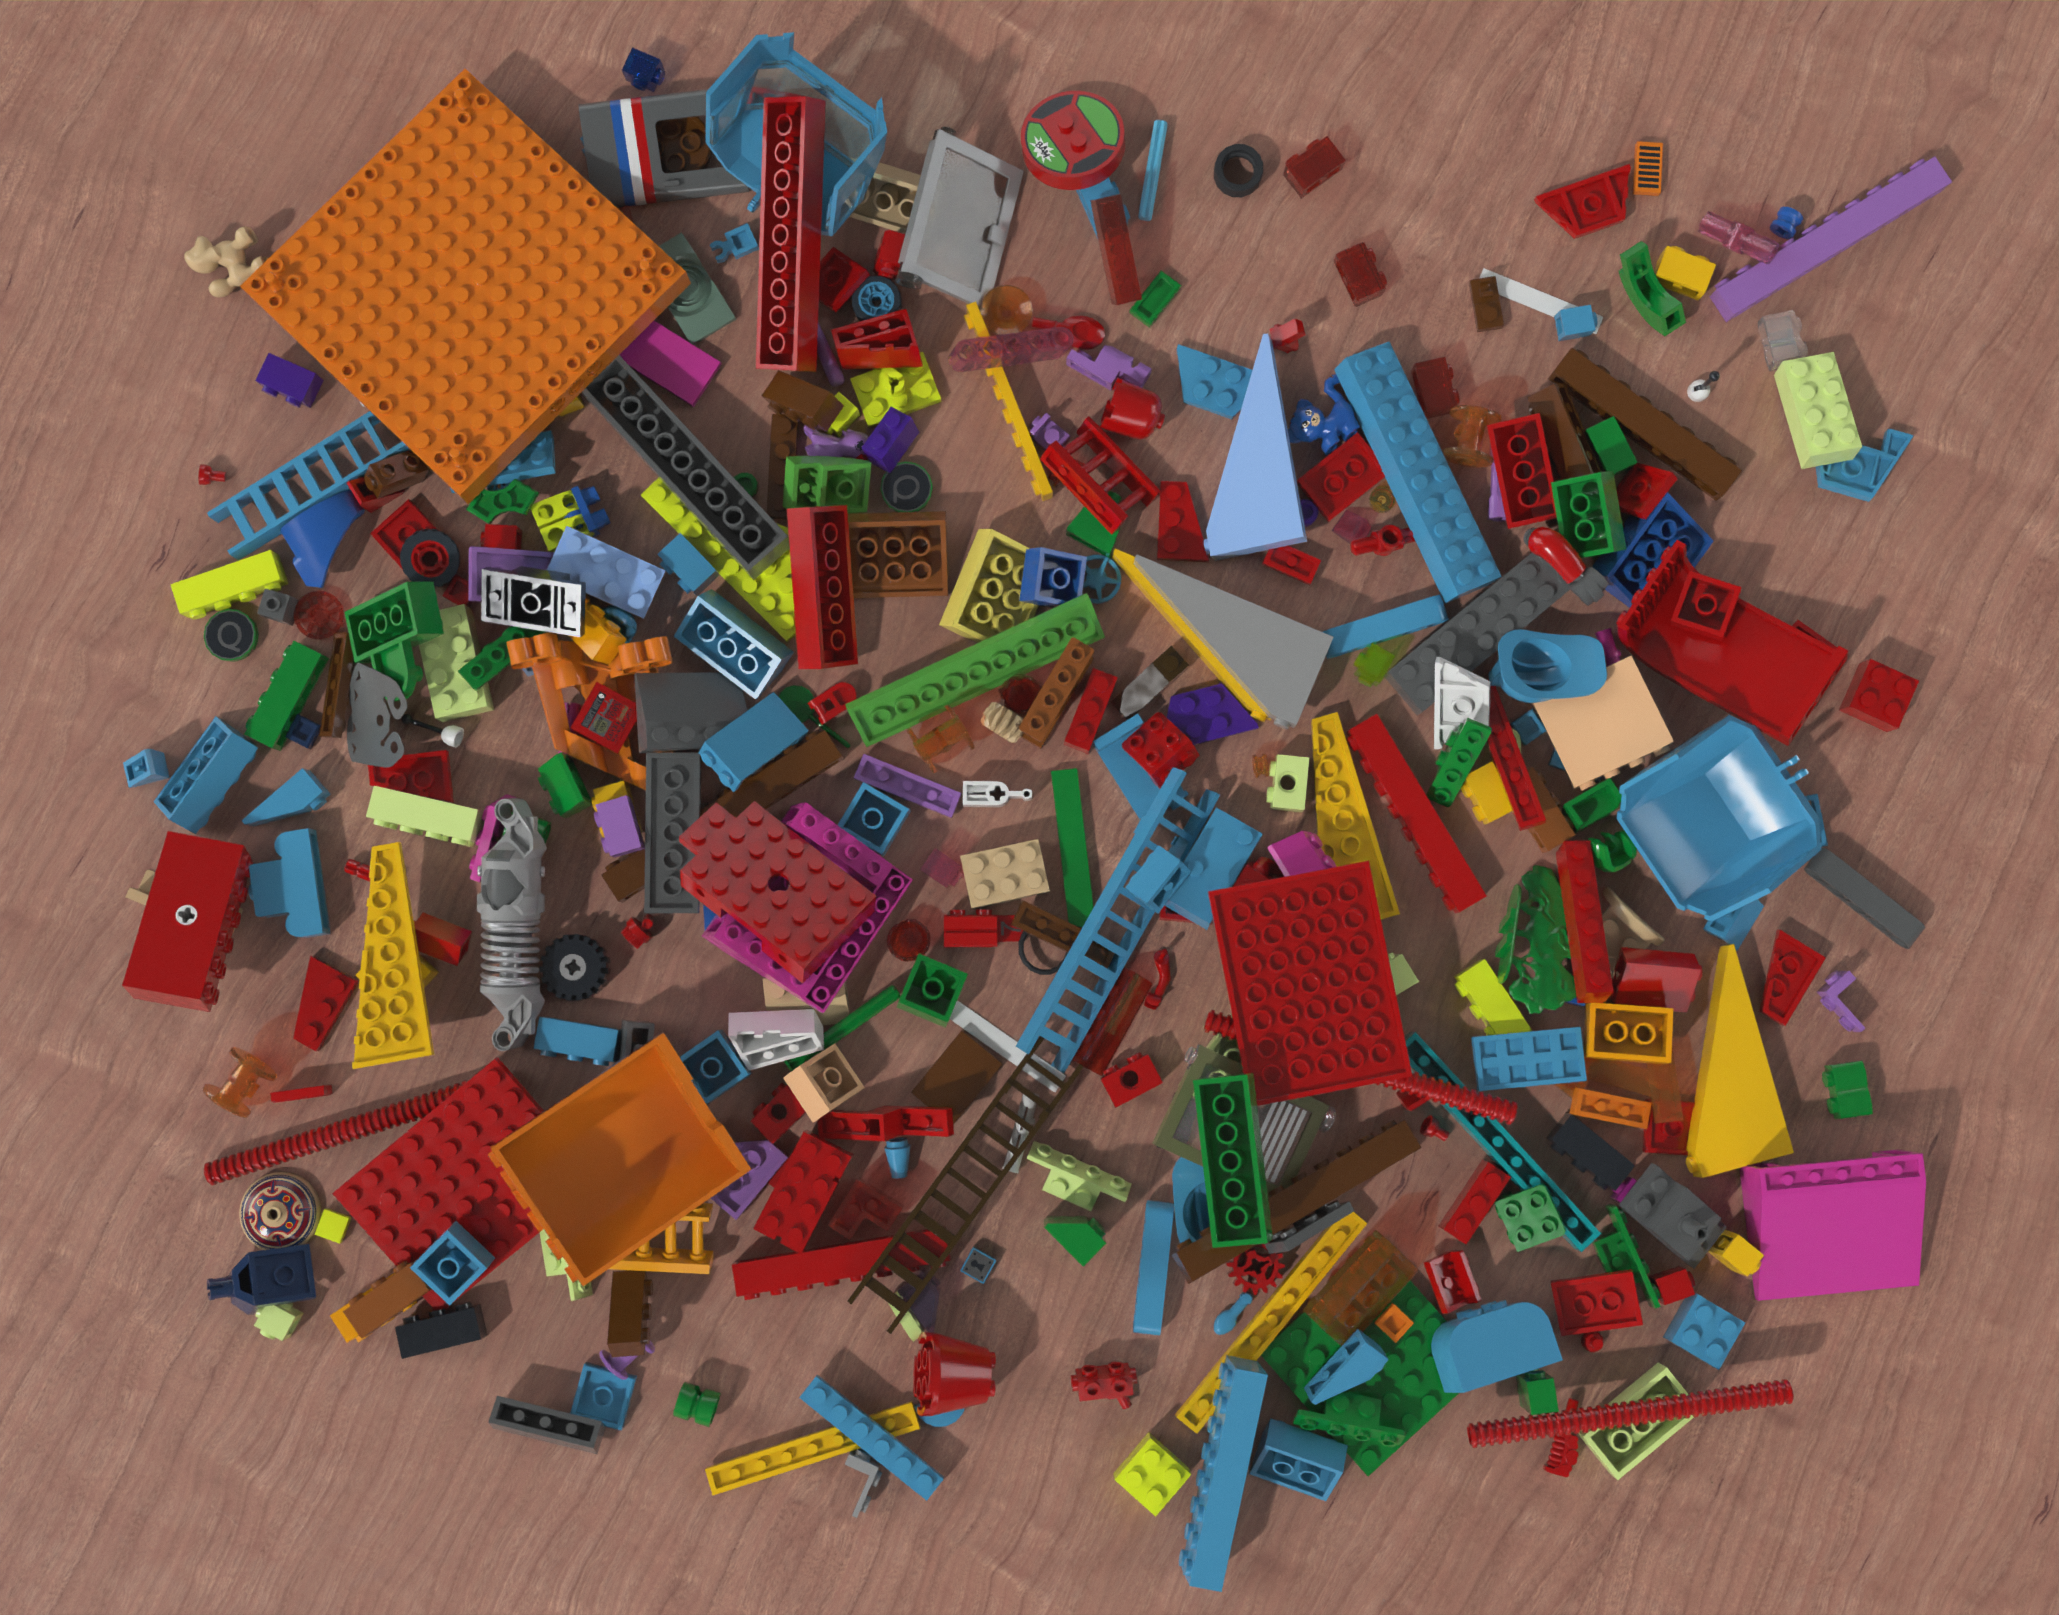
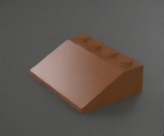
[848,511,948,598]

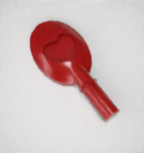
[1032,315,1105,350]

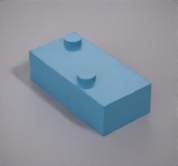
[1165,807,1262,930]

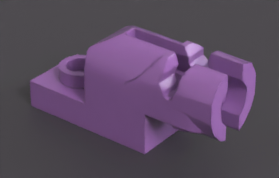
[1066,345,1152,391]

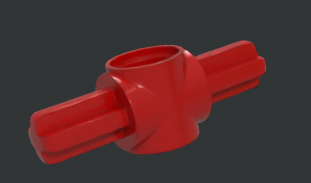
[1350,525,1416,556]

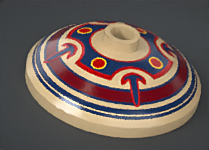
[239,1172,321,1250]

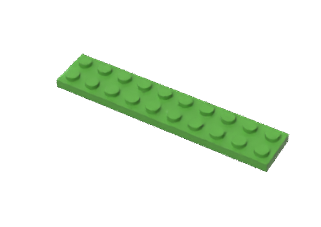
[845,593,1105,747]

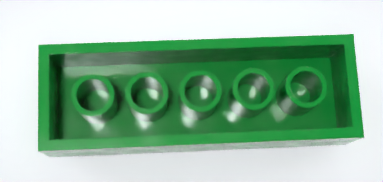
[1193,1073,1273,1248]

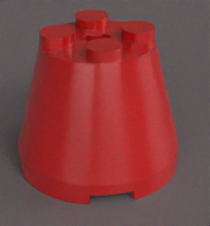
[913,1332,996,1416]

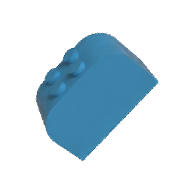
[1431,1300,1563,1393]

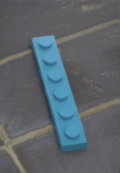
[799,1374,944,1501]

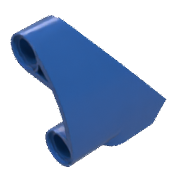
[280,490,365,588]

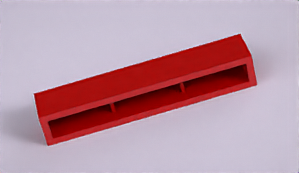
[1556,840,1614,1003]

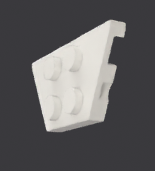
[1434,657,1490,749]

